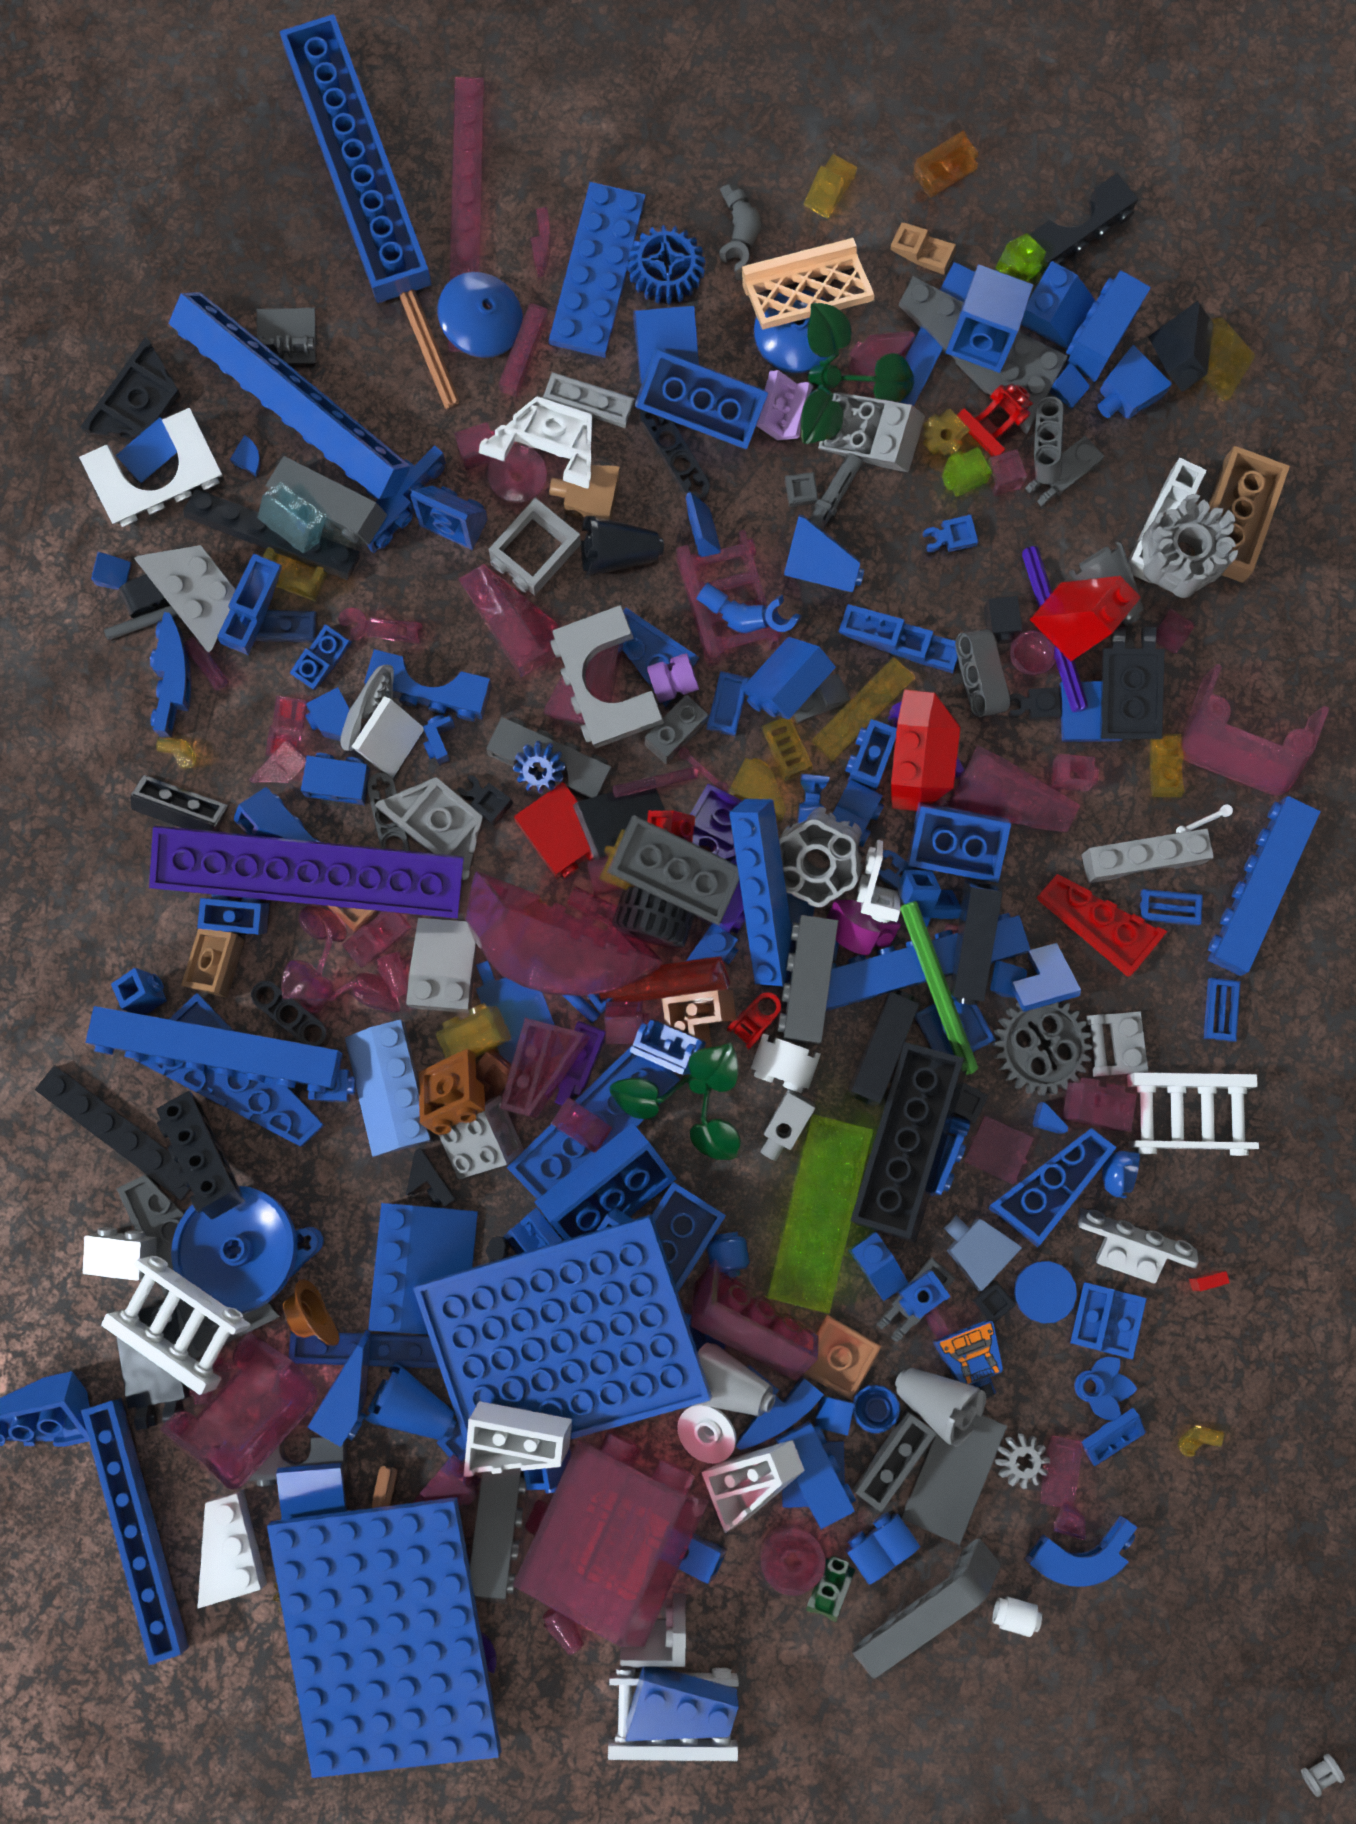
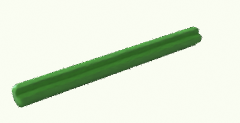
[900,901,978,1075]

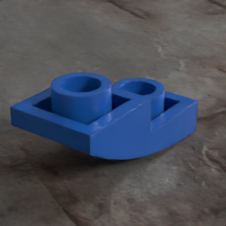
[290,624,352,690]

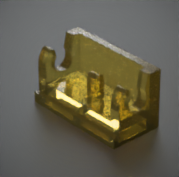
[263,547,328,601]

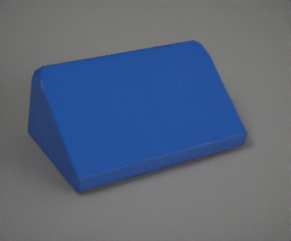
[115,417,177,483]
[686,492,721,557]

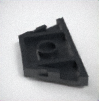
[80,338,180,439]

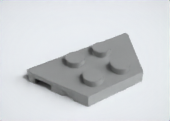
[134,545,236,652]
[375,777,483,881]

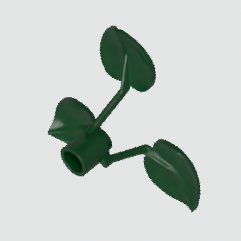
[801,303,914,444]
[609,1042,741,1160]

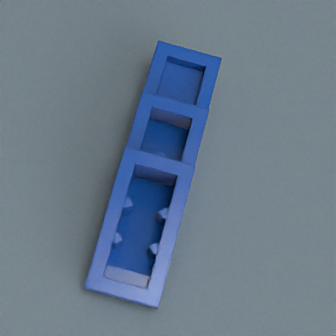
[839,604,958,674]

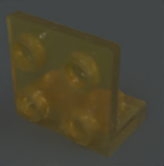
[1202,318,1255,401]

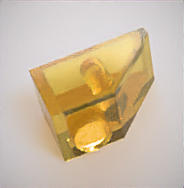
[729,758,786,822]

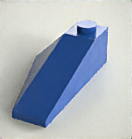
[0,1371,90,1447]

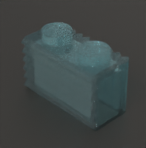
[257,482,326,553]

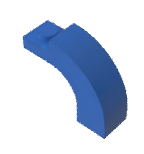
[1024,1516,1137,1587]

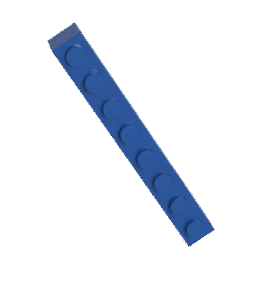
[786,913,1030,1011]
[85,1006,343,1094]
[81,1398,189,1665]

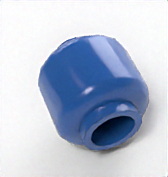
[707,1232,750,1278]

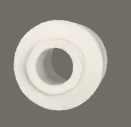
[992,1596,1042,1637]

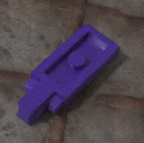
[554,1021,607,1108]

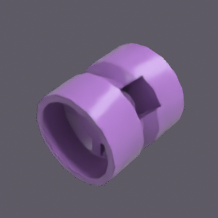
[647,653,700,703]

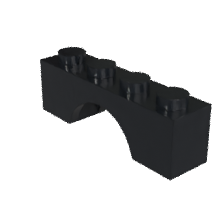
[1021,173,1138,275]

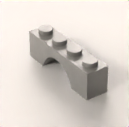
[1082,828,1214,884]

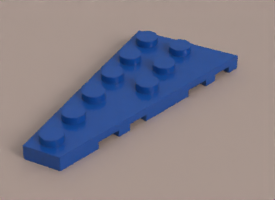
[133,993,325,1147]

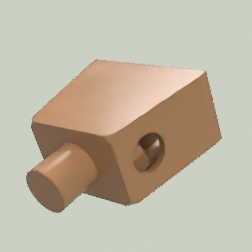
[549,465,620,521]

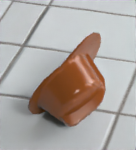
[283,1279,340,1346]

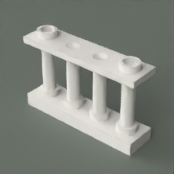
[1127,1073,1259,1156]
[101,1256,251,1395]
[608,1667,738,1761]

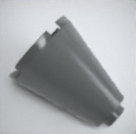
[1068,540,1144,626]

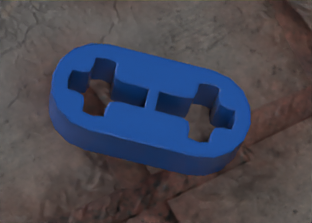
[878,850,917,891]

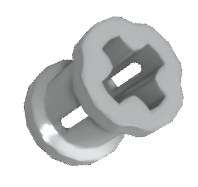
[1300,1754,1345,1797]

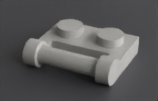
[1086,1011,1148,1077]

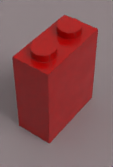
[514,782,594,879]

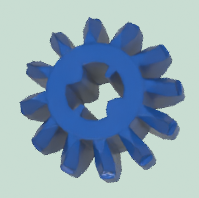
[513,741,566,794]

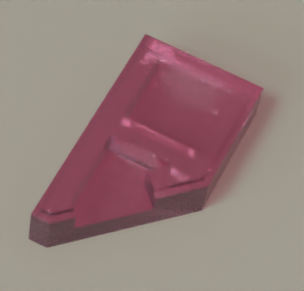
[249,739,307,783]

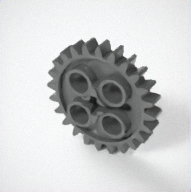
[992,1002,1093,1096]

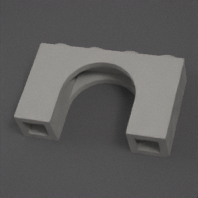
[550,605,664,748]

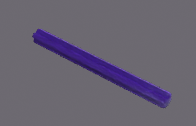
[1022,546,1088,713]

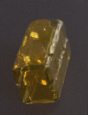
[436,1003,512,1058]

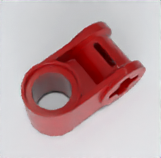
[726,992,781,1050]

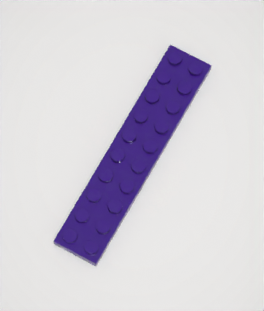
[149,826,464,919]

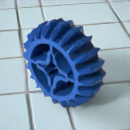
[627,224,705,305]

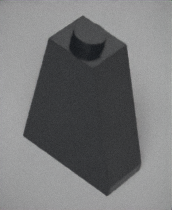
[1148,301,1213,392]

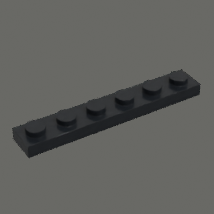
[183,489,360,580]
[35,1065,192,1200]

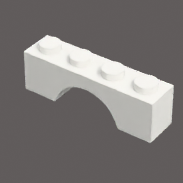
[1128,458,1207,583]

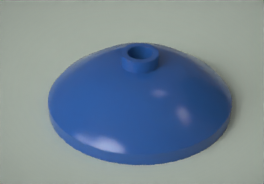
[437,272,523,358]
[754,289,828,373]

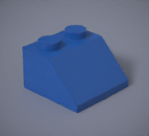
[1020,261,1096,350]

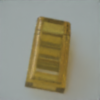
[761,718,813,781]

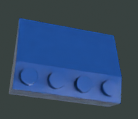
[368,1203,478,1335]

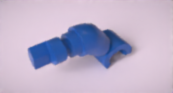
[696,582,802,634]

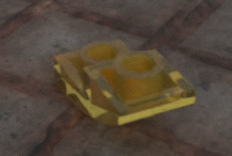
[1150,734,1184,798]

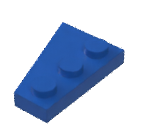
[619,608,700,708]

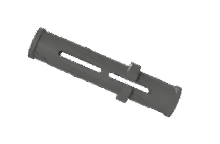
[810,453,863,530]

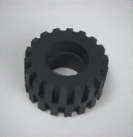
[612,886,695,948]

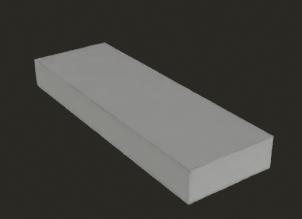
[543,372,635,428]

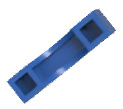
[364,649,492,721]

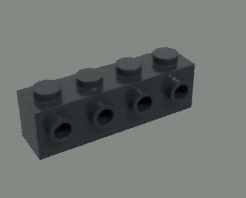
[156,1091,245,1220]

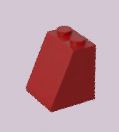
[1029,576,1141,662]

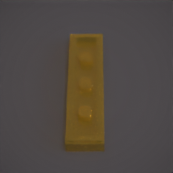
[811,657,915,762]

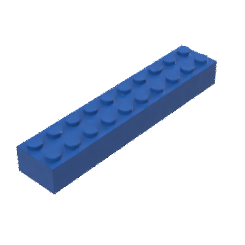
[279,14,432,303]

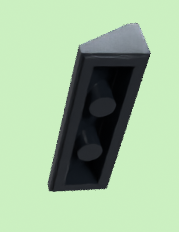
[130,775,228,832]

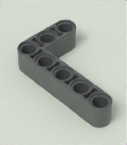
[852,1538,1001,1679]

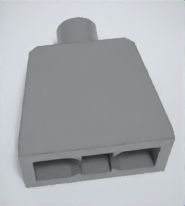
[760,1089,815,1161]

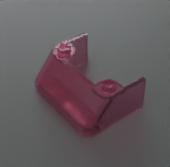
[1178,664,1329,796]

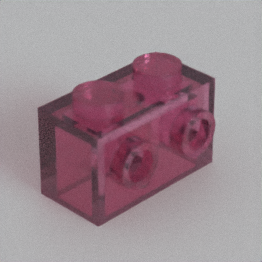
[1062,1078,1137,1132]

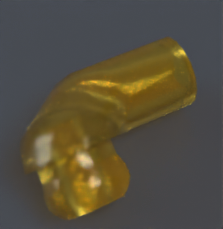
[156,737,196,769]

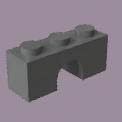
[247,1435,348,1486]

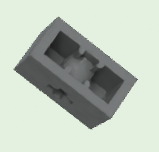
[645,694,708,765]

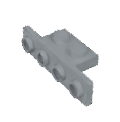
[1078,1208,1199,1284]

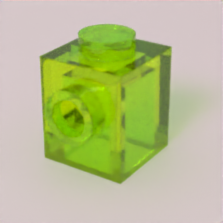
[995,233,1046,281]
[942,447,992,497]

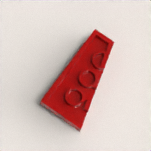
[1036,874,1168,977]

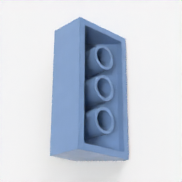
[345,1020,433,1157]

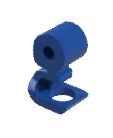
[797,774,830,823]

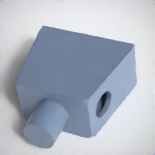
[943,1215,1022,1291]

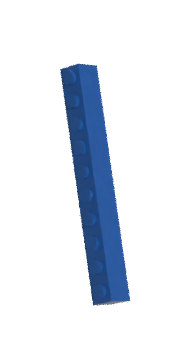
[168,292,411,499]

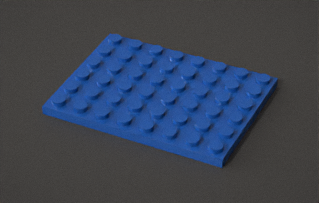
[413,1214,712,1445]
[267,1497,502,1778]

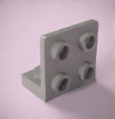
[438,1095,524,1179]
[620,1593,686,1668]

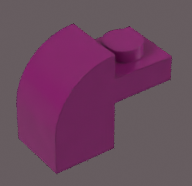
[826,899,901,955]

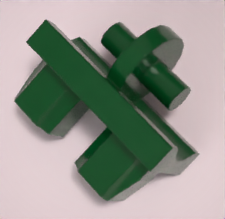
[806,1556,855,1622]

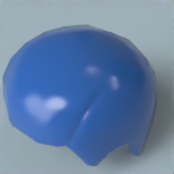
[1102,1151,1140,1198]
[852,1385,900,1434]

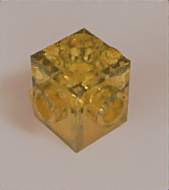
[921,409,970,456]

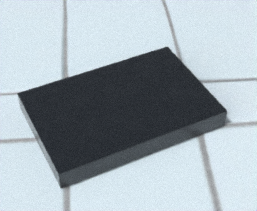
[573,781,665,861]

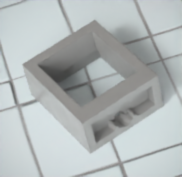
[488,498,581,596]

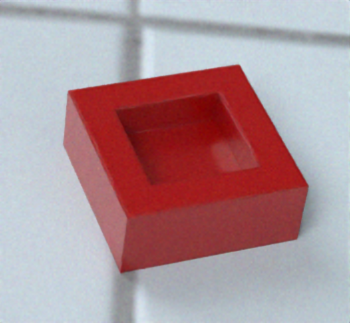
[1189,1271,1230,1291]

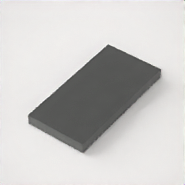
[607,815,739,925]
[900,1415,1007,1545]

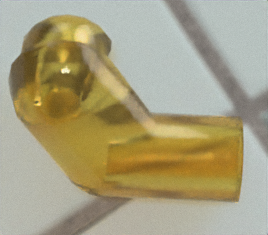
[1178,1426,1224,1457]

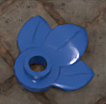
[1074,1357,1137,1421]

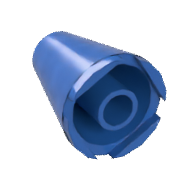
[364,1363,457,1440]

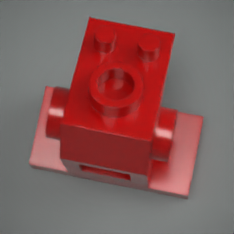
[956,383,1033,462]

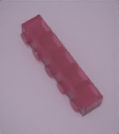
[499,303,548,397]

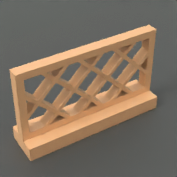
[742,238,874,330]

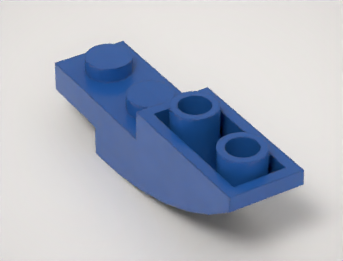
[367,445,446,554]
[150,612,192,738]

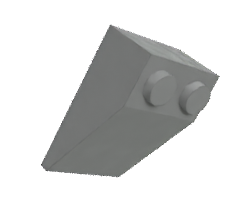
[406,918,479,1013]

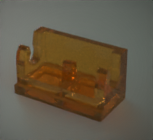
[913,130,979,198]

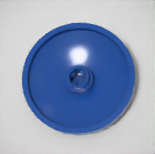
[171,1186,297,1313]

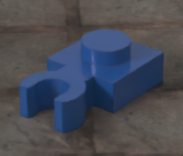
[923,515,978,552]

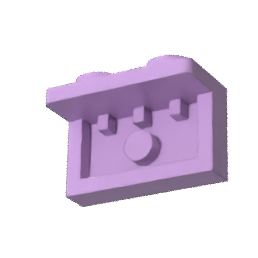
[756,370,813,441]

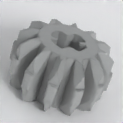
[995,1433,1050,1489]

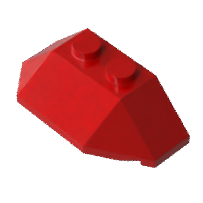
[891,689,961,811]

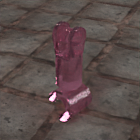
[338,608,423,644]

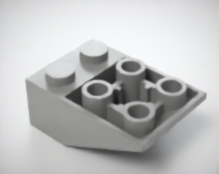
[818,392,925,472]

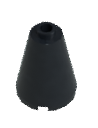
[581,515,664,576]

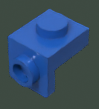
[423,715,455,766]

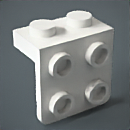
[857,840,900,923]

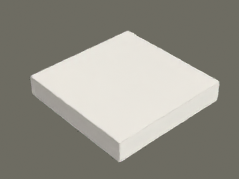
[351,696,424,778]

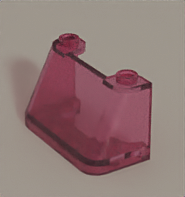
[160,1332,317,1490]

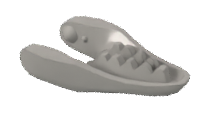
[340,664,394,751]

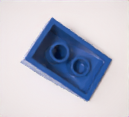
[410,485,488,550]
[308,1330,371,1447]

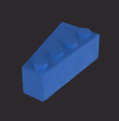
[988,1128,1117,1248]

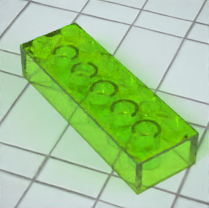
[766,1114,873,1314]

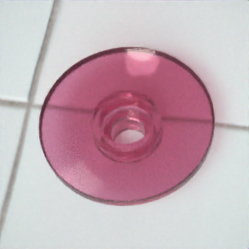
[488,444,547,503]

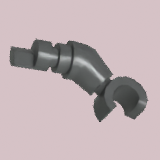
[719,184,761,281]

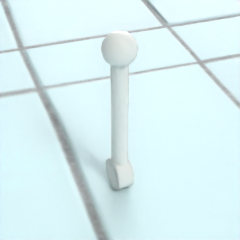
[1176,804,1233,833]

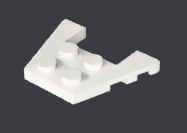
[479,396,592,489]

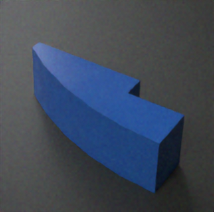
[217,553,282,655]
[735,1377,824,1450]

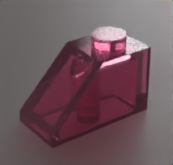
[849,331,915,387]

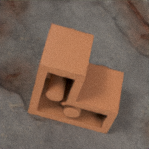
[662,990,737,1048]

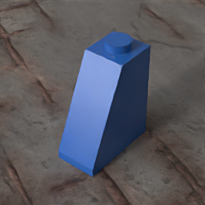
[784,514,865,592]

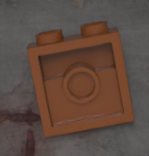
[419,1048,485,1135]

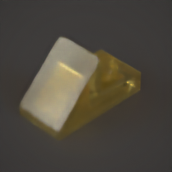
[804,154,858,219]

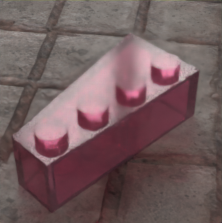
[691,1260,819,1381]

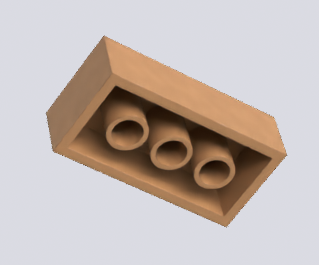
[1190,446,1290,583]

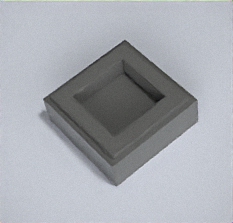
[785,472,818,507]

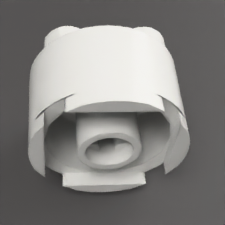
[751,1034,821,1093]

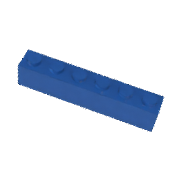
[1207,796,1321,976]
[729,799,795,986]

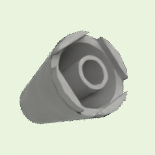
[697,1343,776,1416]
[895,1367,986,1447]

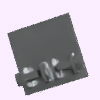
[257,308,316,364]

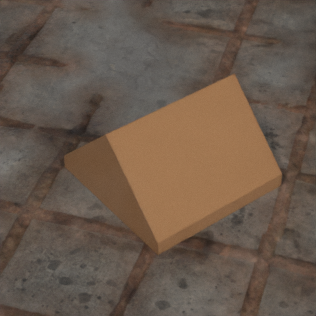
[181,929,245,998]

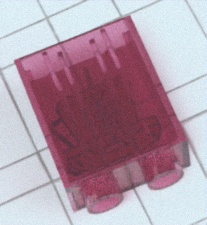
[513,1432,709,1647]

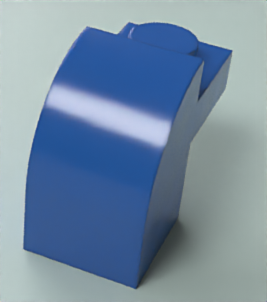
[898,870,961,927]

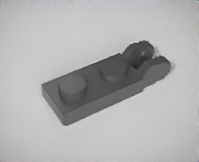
[1025,435,1105,506]
[877,1257,956,1343]

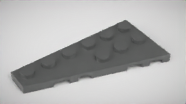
[899,276,1067,434]
[116,1175,282,1359]

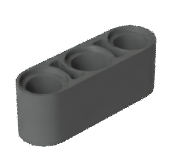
[1034,397,1064,484]
[955,629,1010,717]

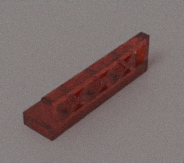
[598,956,730,1005]

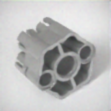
[1141,494,1238,598]
[779,807,864,907]

